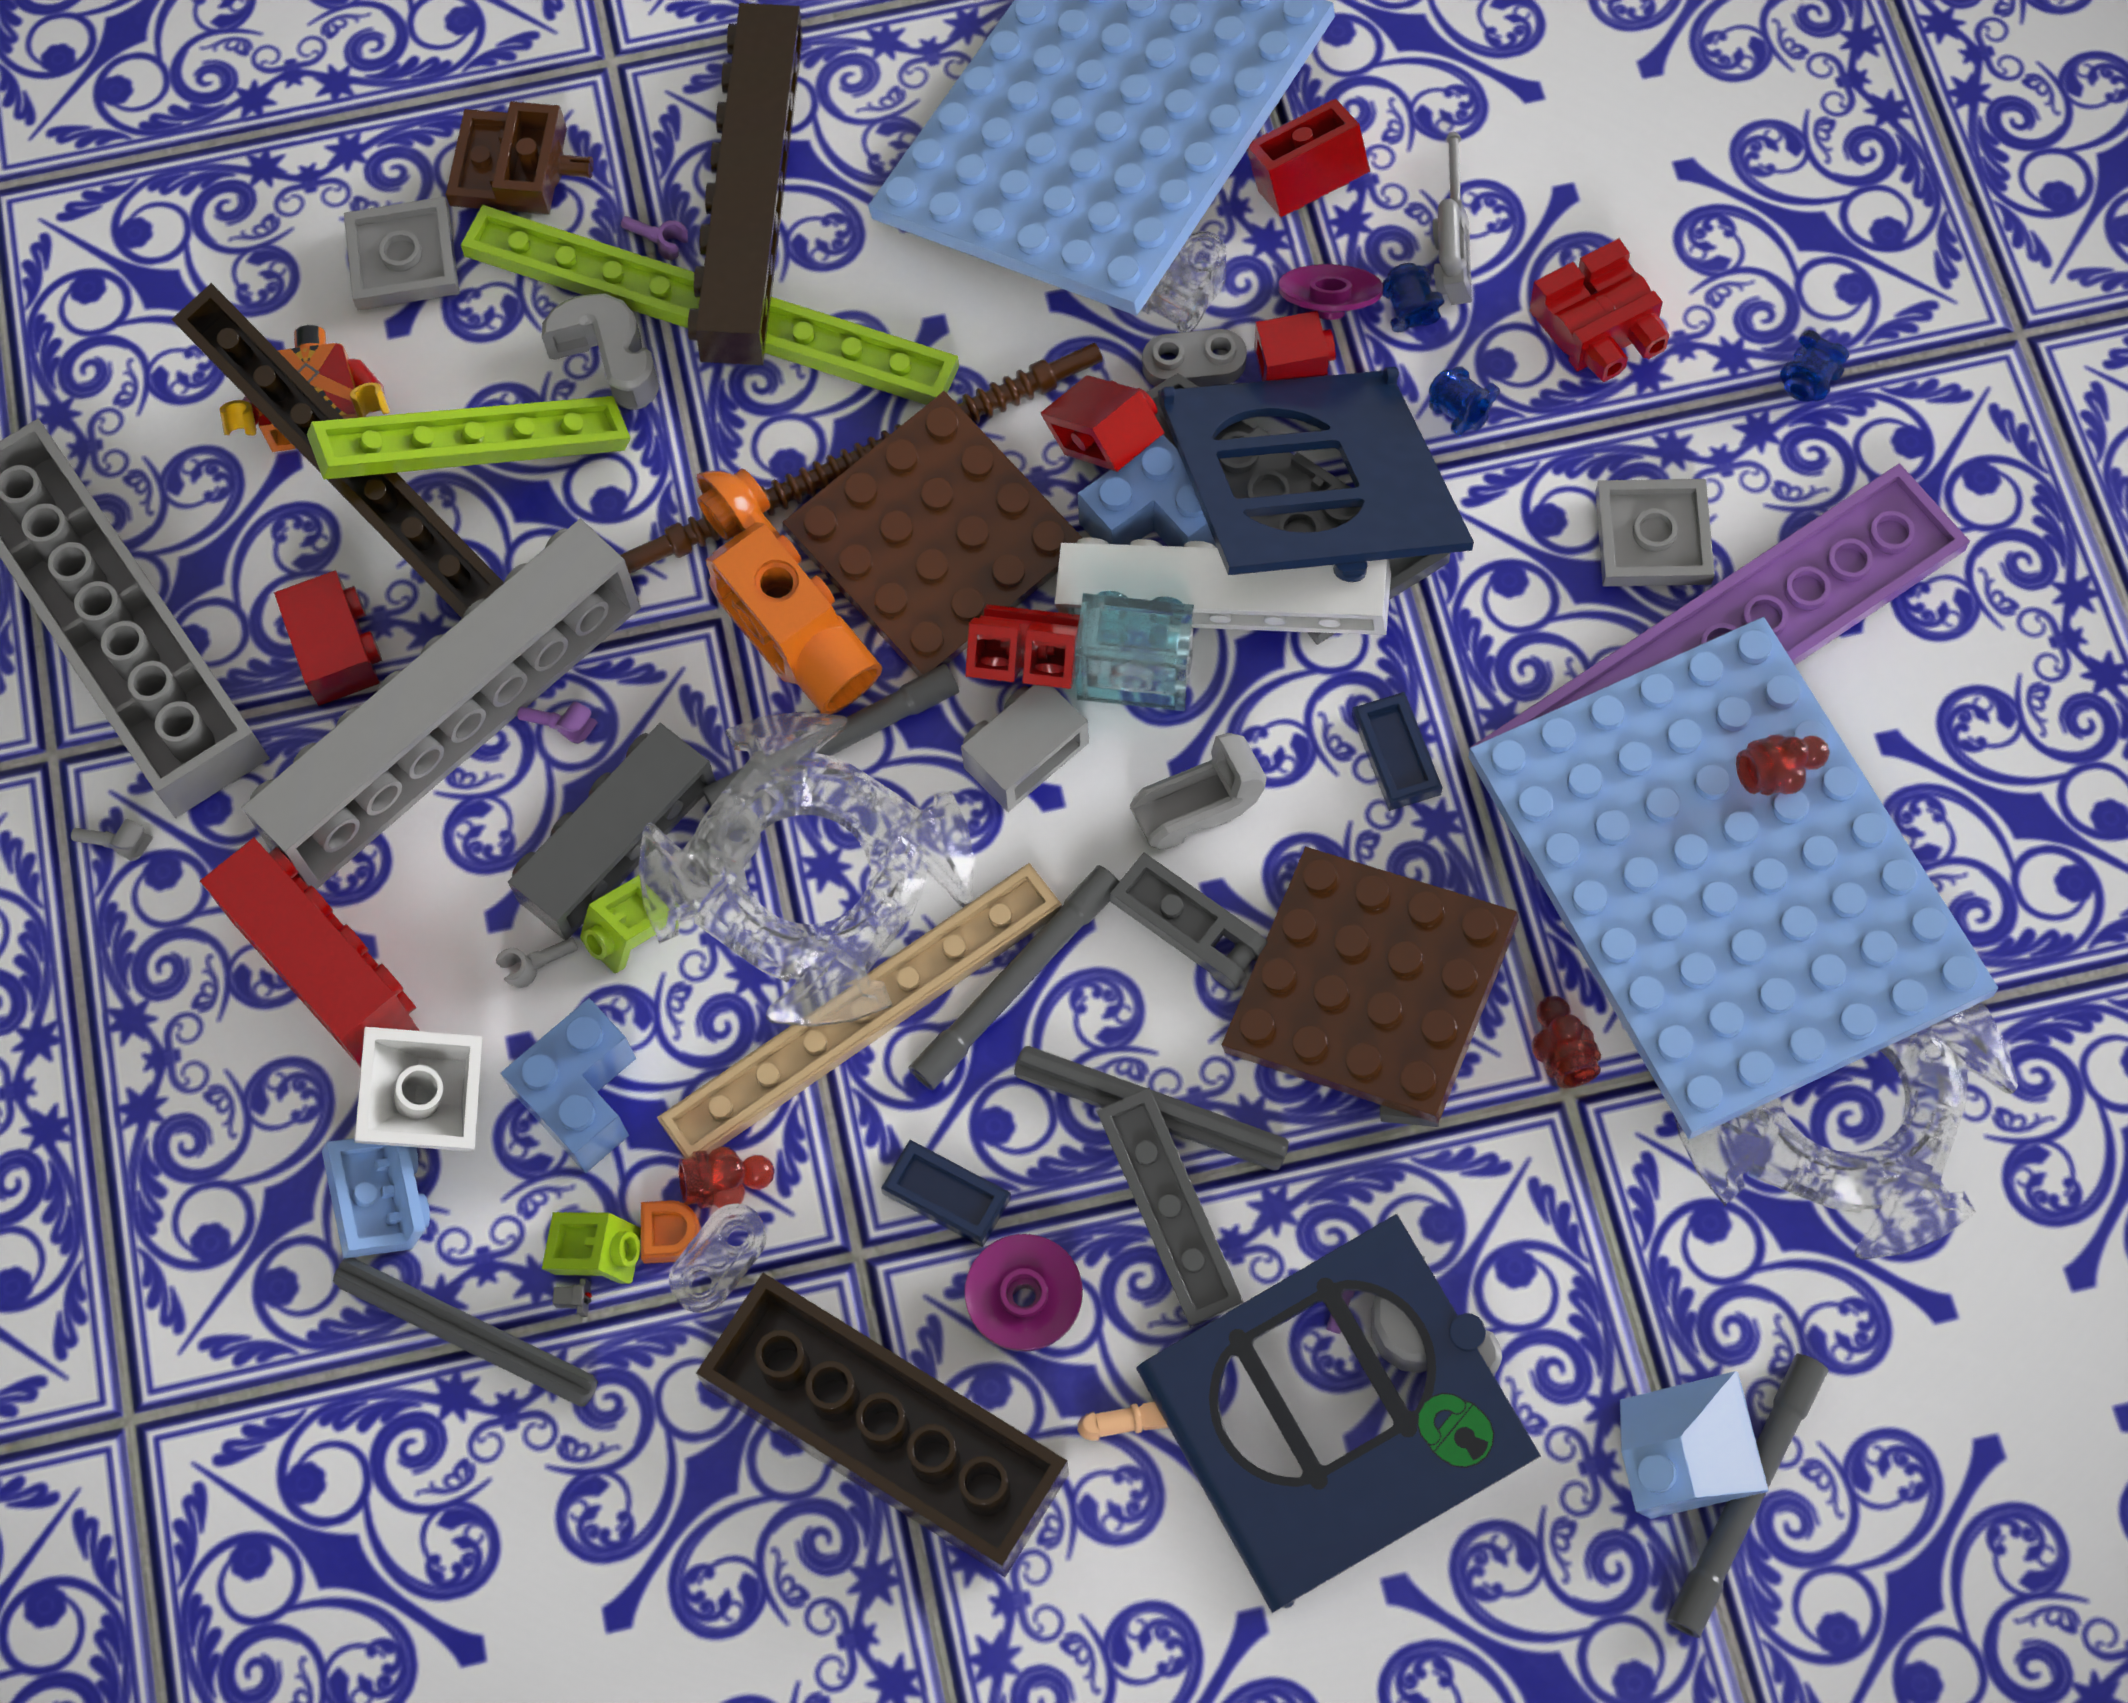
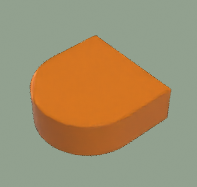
[641,1200,702,1264]

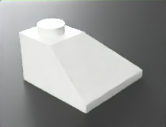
[354,1027,483,1151]

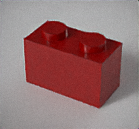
[1247,98,1370,218]
[1040,375,1165,472]
[274,570,382,706]

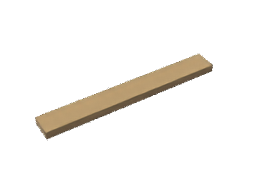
[657,863,1062,1167]

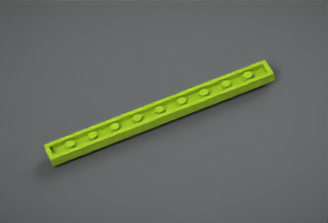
[461,205,959,405]

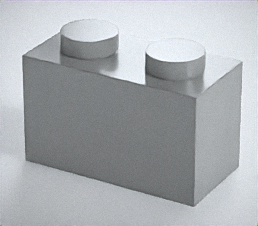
[961,685,1089,812]

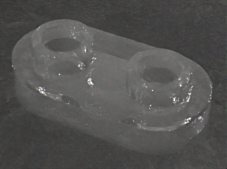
[669,1203,767,1313]

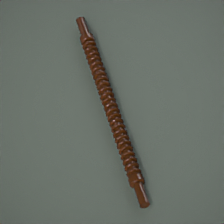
[620,343,1103,574]

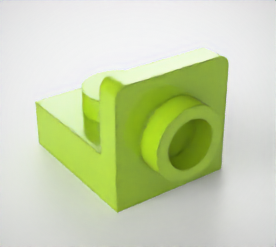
[580,875,676,974]
[541,1212,641,1284]

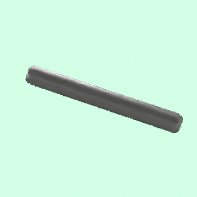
[1014,1046,1289,1170]
[333,1257,598,1407]

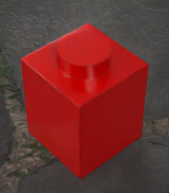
[1254,311,1336,381]

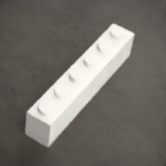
[1055,537,1391,635]

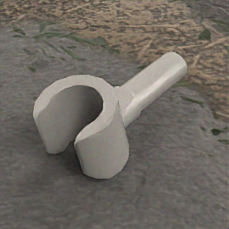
[71,819,153,861]
[496,937,578,988]

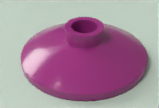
[1278,264,1383,320]
[965,1234,1083,1351]

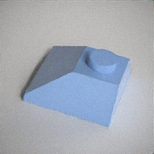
[1620,1371,1769,1519]

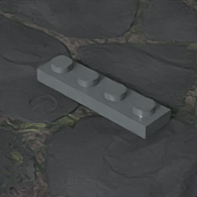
[1096,1087,1244,1328]

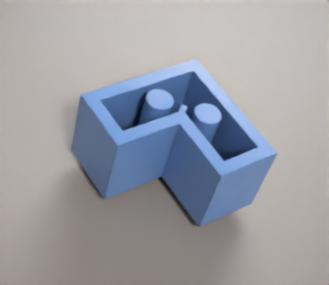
[1078,435,1216,547]
[500,998,636,1174]

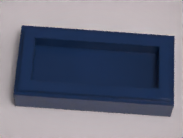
[1352,692,1443,811]
[881,1140,1011,1247]

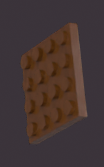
[782,391,1083,677]
[1221,846,1519,1124]

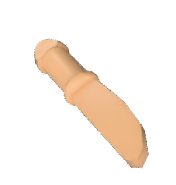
[1077,1401,1169,1441]

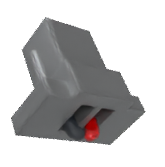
[552,1278,592,1317]

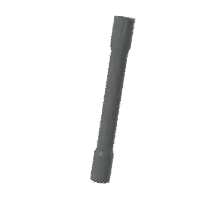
[702,664,959,811]
[908,865,1119,1090]
[1666,1354,1829,1638]

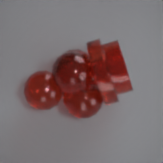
[1736,734,1830,796]
[1531,995,1601,1088]
[678,1146,775,1211]

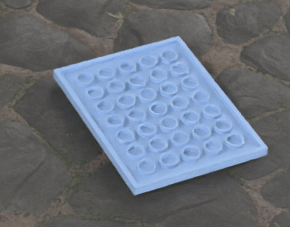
[868,0,1335,316]
[1468,617,1999,1140]

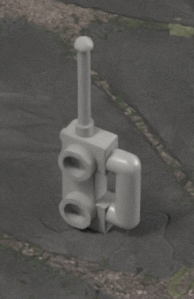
[1433,132,1472,305]

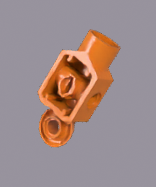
[696,469,882,716]

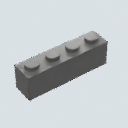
[508,722,716,940]

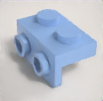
[322,1139,430,1259]

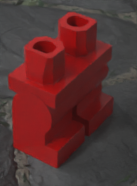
[1529,238,1669,382]
[965,604,1084,689]

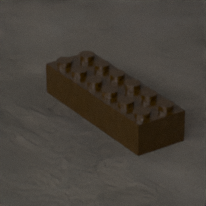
[696,1273,1069,1577]

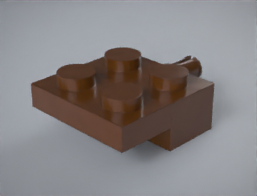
[445,101,594,215]

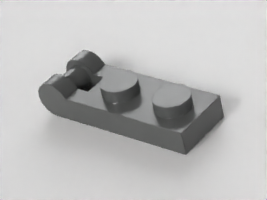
[1110,852,1268,991]

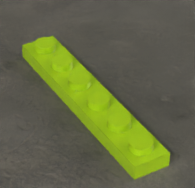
[307,396,631,480]

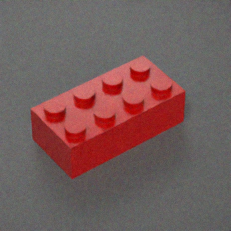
[200,837,420,1068]

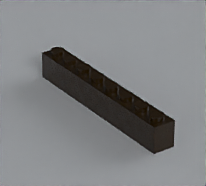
[688,3,803,365]
[172,283,504,618]

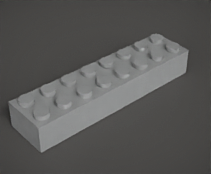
[0,418,270,818]
[241,518,641,890]

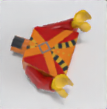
[220,325,390,452]

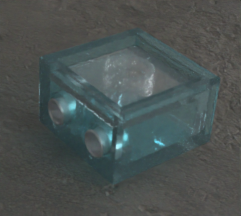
[1075,591,1194,711]

